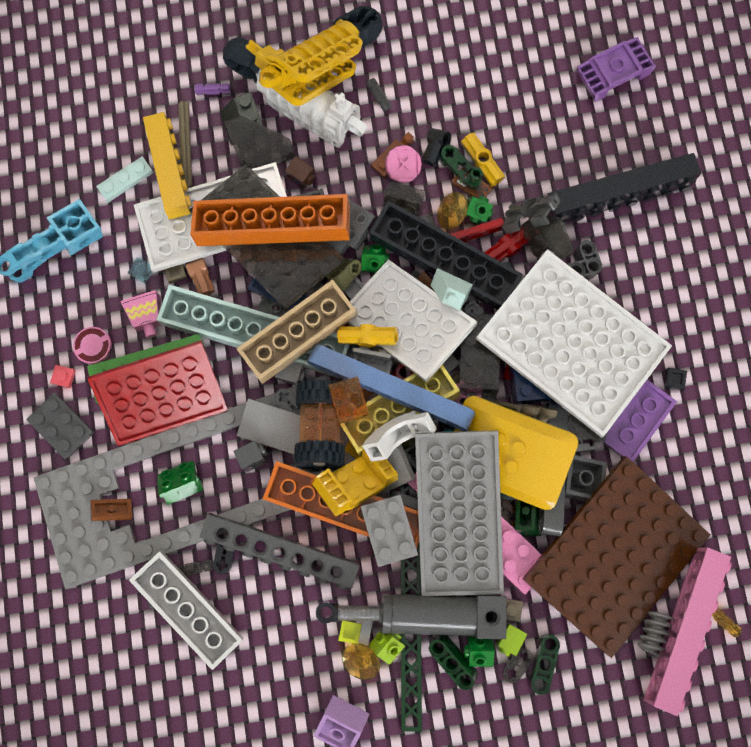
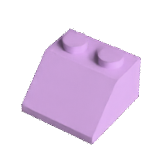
[314,695,369,747]

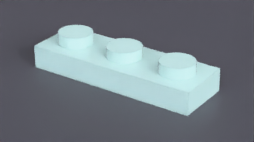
[96,156,154,203]

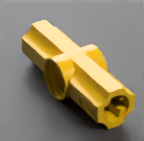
[461,133,505,187]
[337,324,399,347]

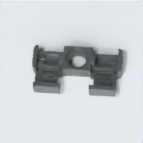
[502,192,561,234]

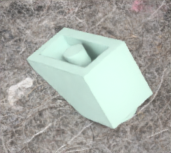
[431,268,473,311]

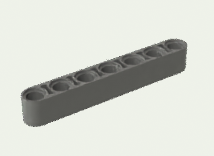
[538,403,568,536]

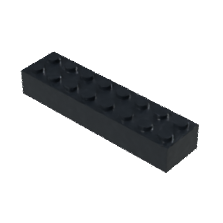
[546,153,701,227]
[369,201,523,310]

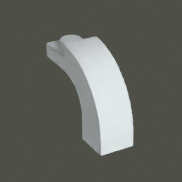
[362,411,437,462]

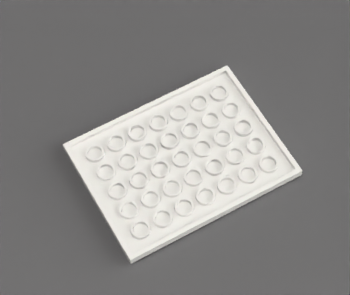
[476,249,672,438]

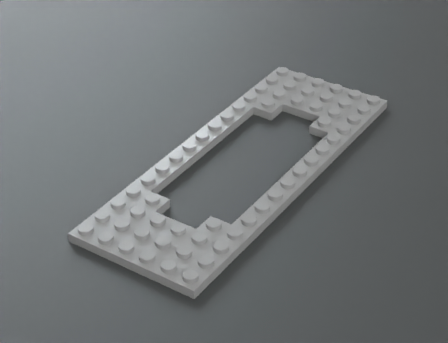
[33,375,355,589]

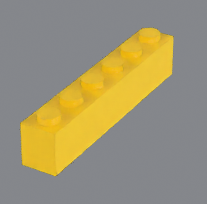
[143,112,192,220]

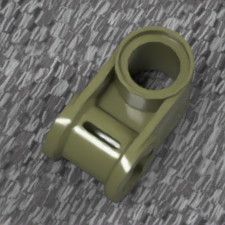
[326,258,361,292]

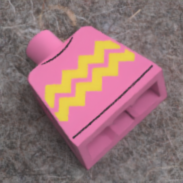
[121,290,161,338]

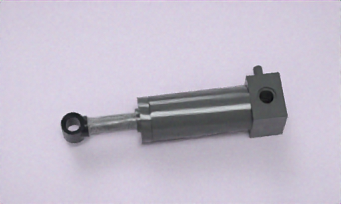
[315,594,506,639]

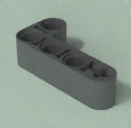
[567,240,603,280]

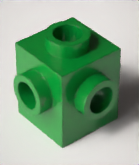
[462,196,493,225]
[361,244,389,273]
[464,637,495,667]

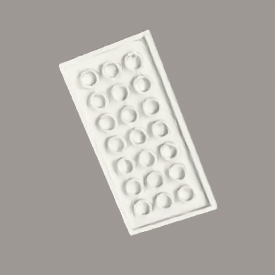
[134,162,287,273]

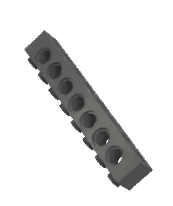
[200,513,360,590]

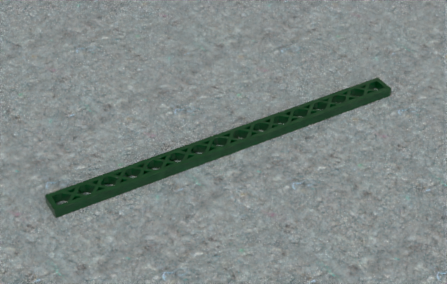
[400,469,422,732]

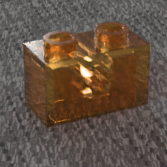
[328,376,369,424]

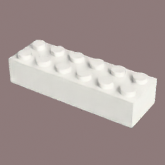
[129,551,244,670]

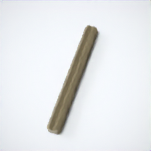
[178,101,193,188]

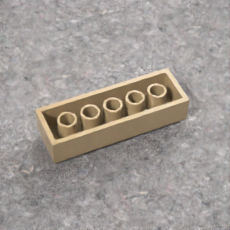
[237,280,357,384]

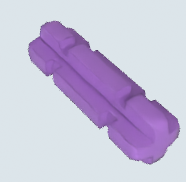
[195,83,231,95]

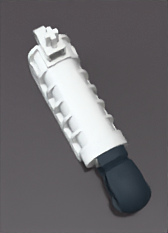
[223,37,367,148]

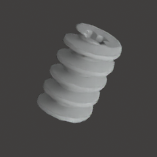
[637,611,674,658]

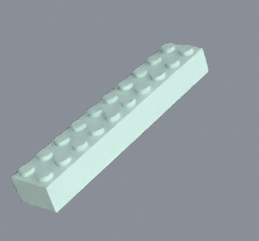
[156,285,350,378]

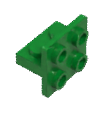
[157,461,204,505]

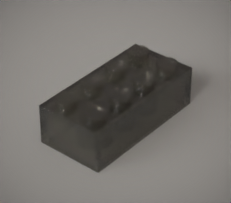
[458,313,500,396]

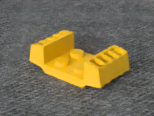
[312,449,398,517]

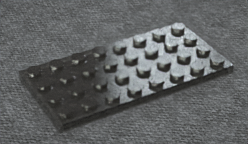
[189,164,344,310]

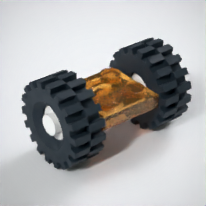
[294,379,346,471]

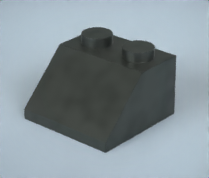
[220,92,265,145]

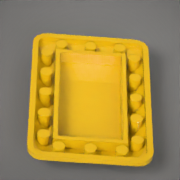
[454,396,578,510]

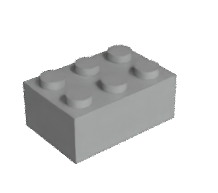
[361,495,418,567]

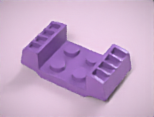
[577,37,656,102]

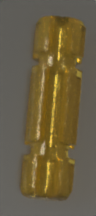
[712,608,742,638]

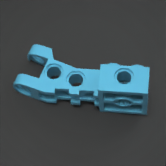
[0,199,103,283]

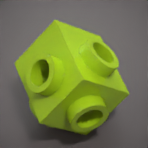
[369,631,405,665]

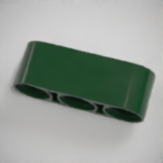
[529,634,560,695]
[429,635,478,690]

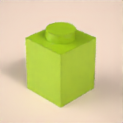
[495,622,527,657]

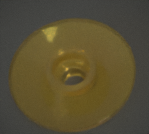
[437,192,468,229]
[342,643,380,680]

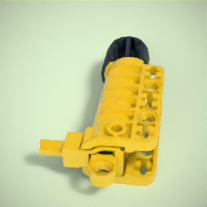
[246,6,383,106]

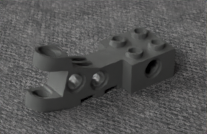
[297,198,377,296]

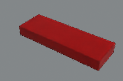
[450,218,504,242]

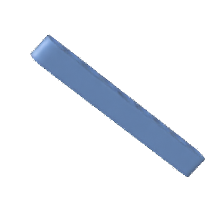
[307,344,475,431]

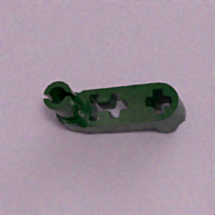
[440,145,483,190]

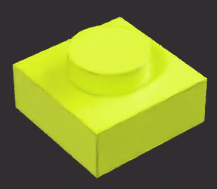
[338,620,362,645]

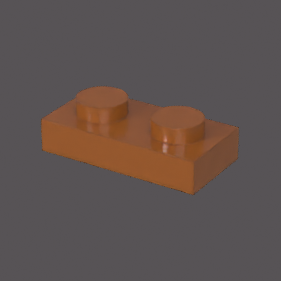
[90,499,133,521]

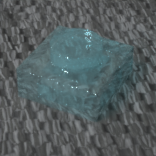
[128,257,152,283]

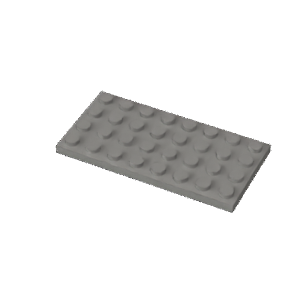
[415,430,504,596]

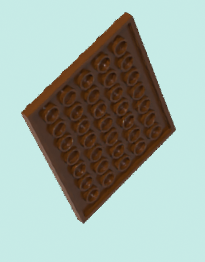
[522,456,711,659]

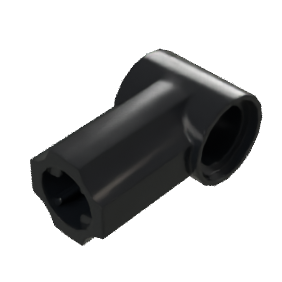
[421,128,452,167]

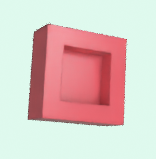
[50,365,76,388]

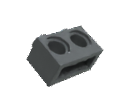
[233,441,269,472]

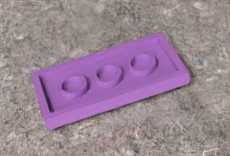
[600,380,677,462]

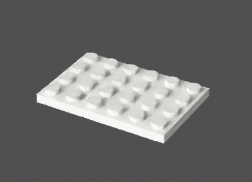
[348,260,477,383]

